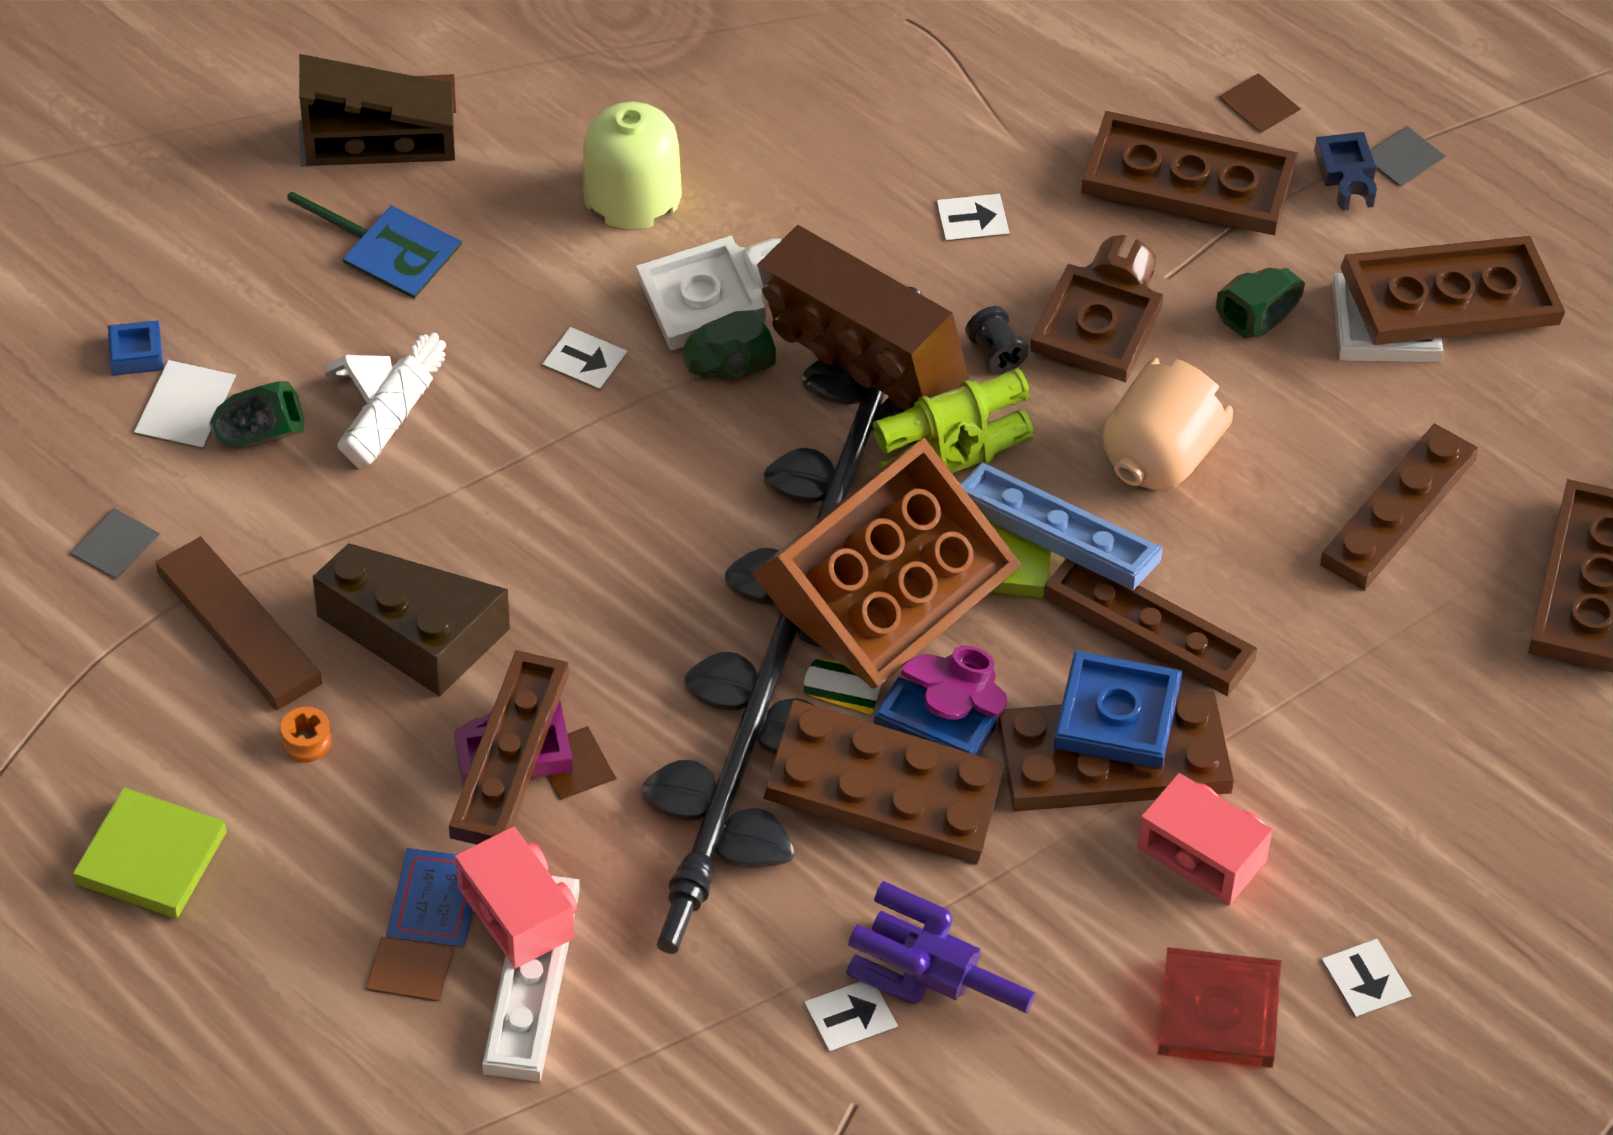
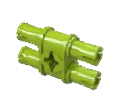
[873,368,1034,474]

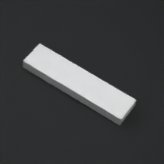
[482,876,580,1082]

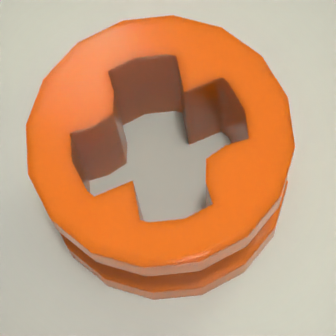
[280,706,331,762]

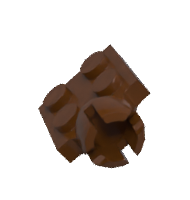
[1030,235,1163,383]

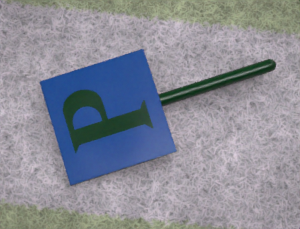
[287,192,462,299]

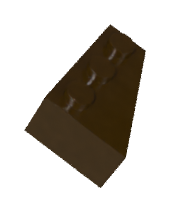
[299,54,455,165]
[312,543,510,697]

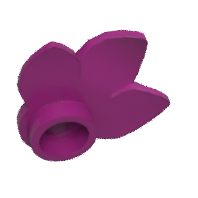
[901,646,1007,720]

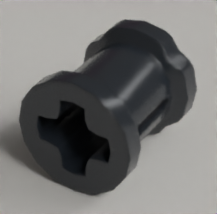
[965,306,1029,374]

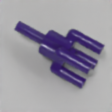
[846,881,1036,1013]

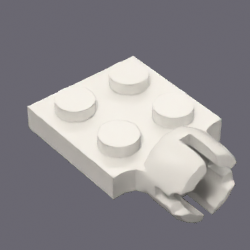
[636,235,782,351]

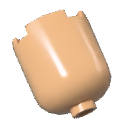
[1103,357,1233,491]

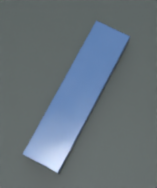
[960,462,1163,590]

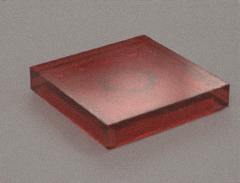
[1157,947,1281,1068]

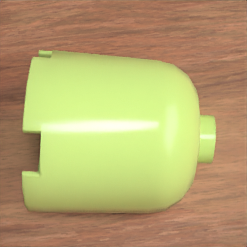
[582,101,682,230]

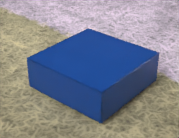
[107,320,164,376]

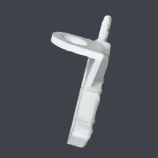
[324,333,446,469]

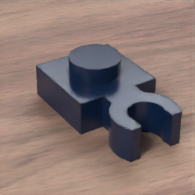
[1314,132,1377,211]

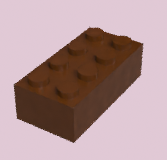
[757,225,969,410]

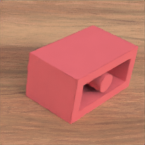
[1137,773,1273,905]
[455,826,578,969]

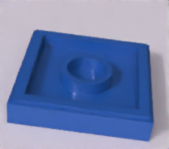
[1053,650,1182,769]

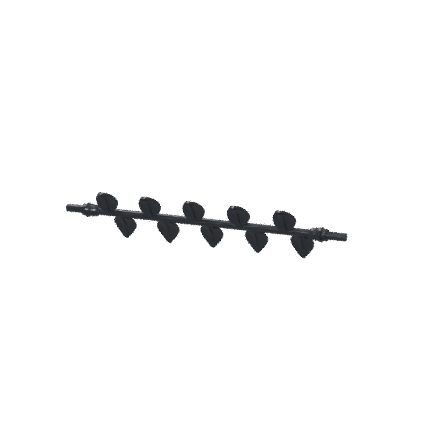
[642,287,921,954]

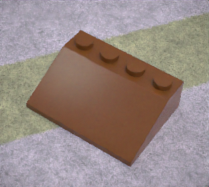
[752,438,1022,689]

